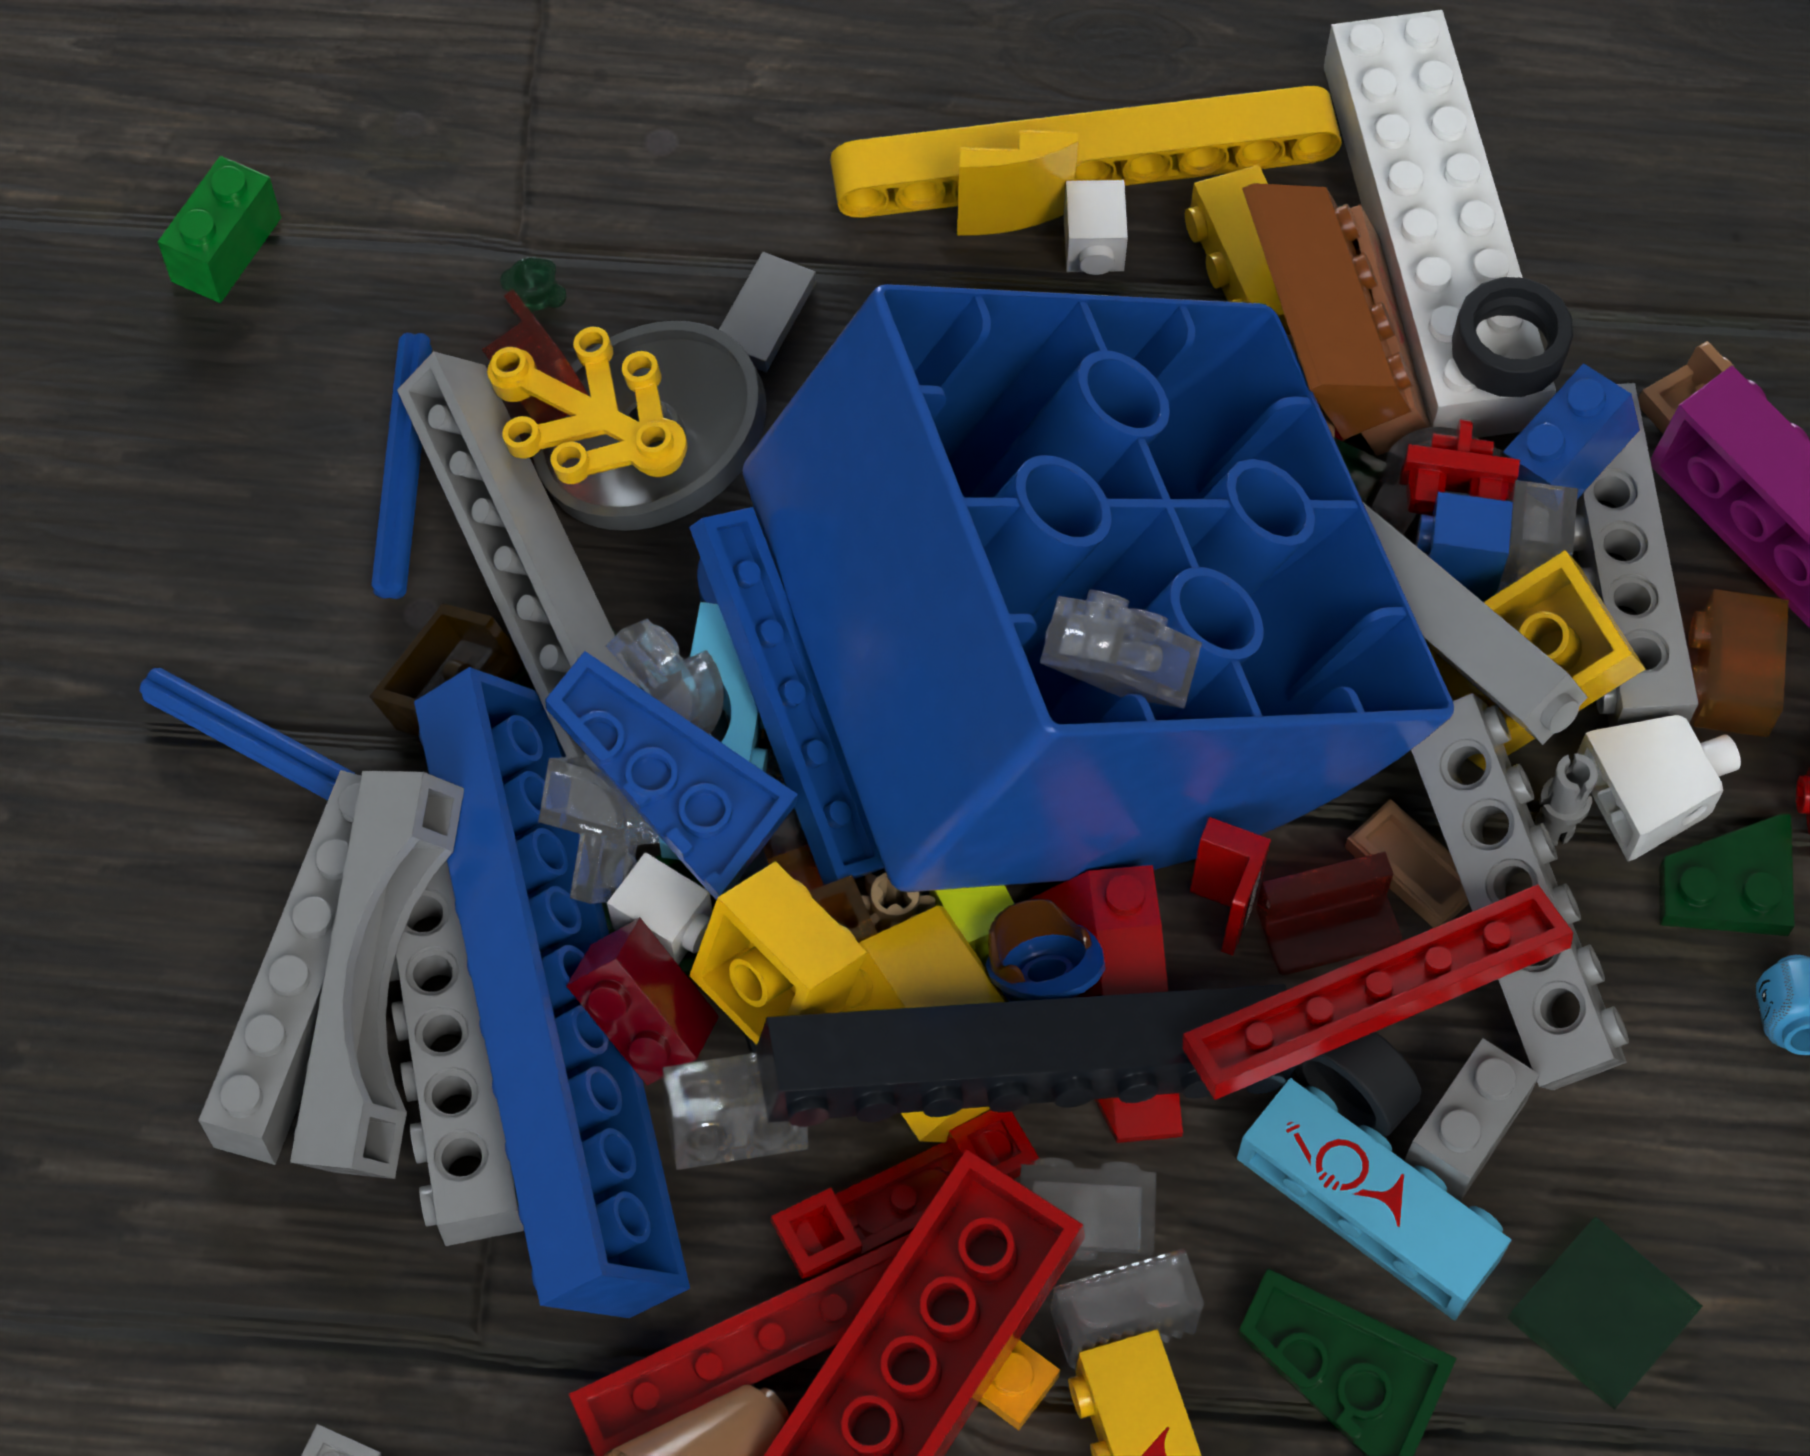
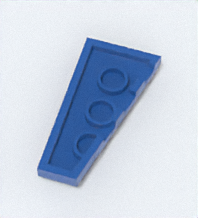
[545,651,798,900]

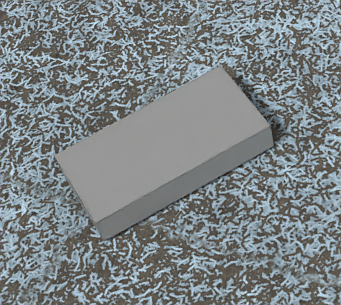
[719,252,816,373]

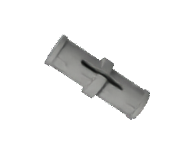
[1534,754,1599,846]

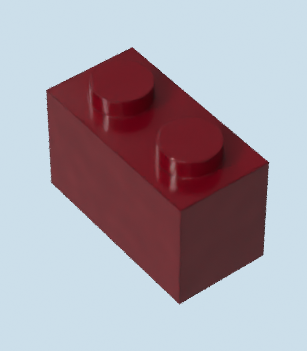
[566,917,719,1085]

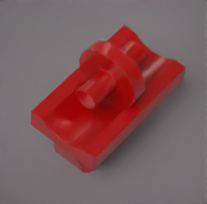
[1399,419,1520,516]

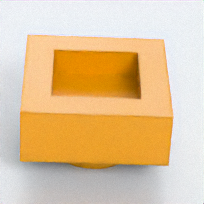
[980,1340,1060,1430]

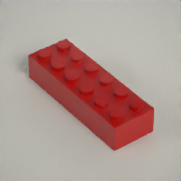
[764,1149,1085,1456]

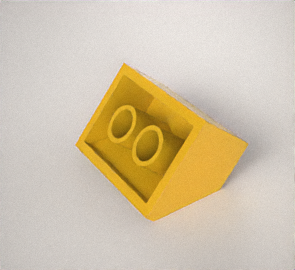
[842,905,1009,1142]

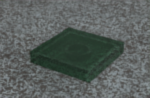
[1507,1217,1703,1410]

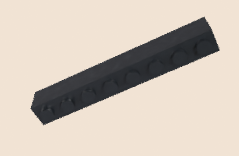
[756,984,1297,1127]

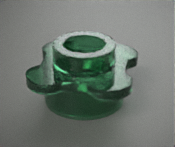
[500,257,567,318]

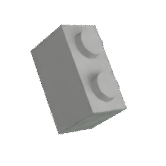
[1405,1038,1540,1201]

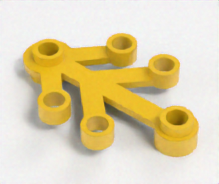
[487,327,688,484]

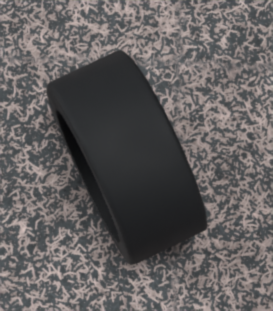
[1452,277,1573,397]
[1295,1032,1421,1137]

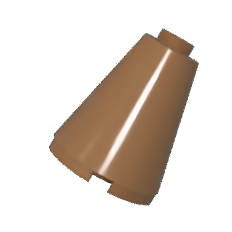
[603,1385,789,1456]

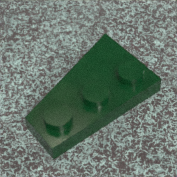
[1238,1268,1457,1456]

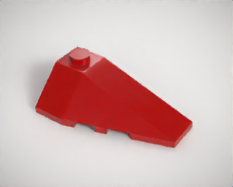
[1030,865,1183,1143]

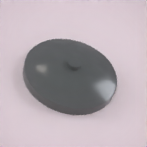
[533,321,767,531]

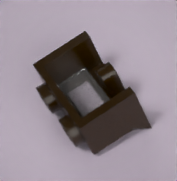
[369,603,524,737]

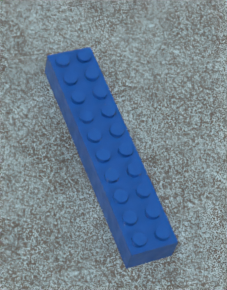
[414,667,690,1318]

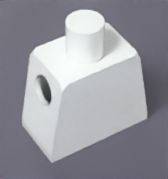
[1577,715,1741,862]

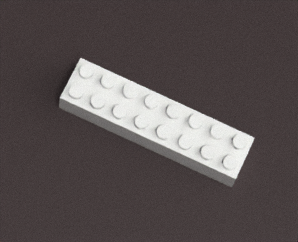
[1324,10,1556,445]

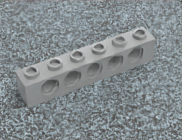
[1566,383,1699,727]
[1411,693,1629,1090]
[389,860,524,1246]

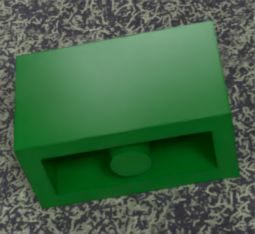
[157,156,281,304]

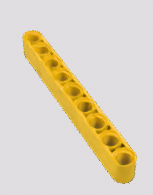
[830,86,1342,218]

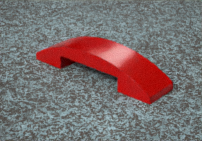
[770,1110,1039,1279]

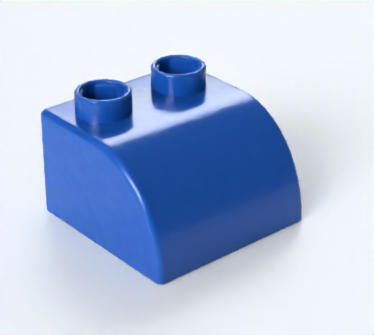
[742,284,1454,892]

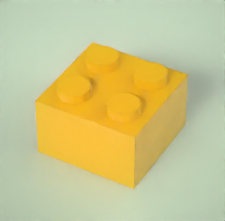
[689,861,867,1045]

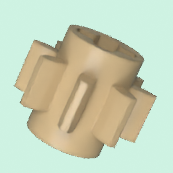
[855,873,935,938]

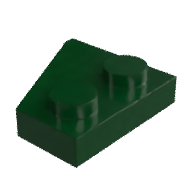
[1659,814,1795,936]

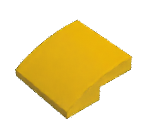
[957,130,1078,236]

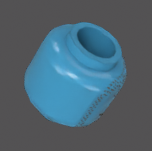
[1756,955,1810,1055]

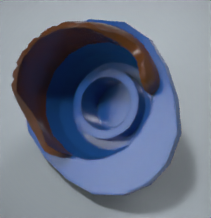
[985,899,1106,1002]

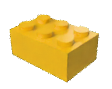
[1429,550,1645,770]

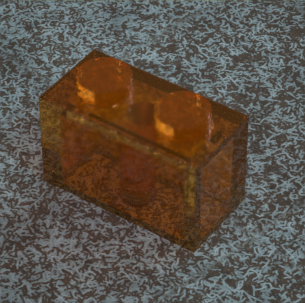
[1689,589,1789,737]

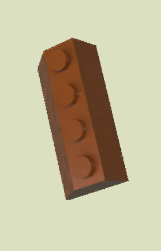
[1242,183,1413,440]

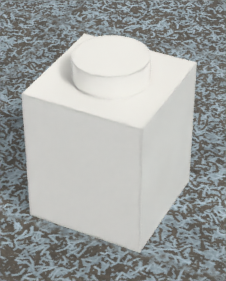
[1063,180,1128,275]
[607,852,712,965]

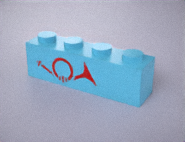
[1237,1078,1512,1321]

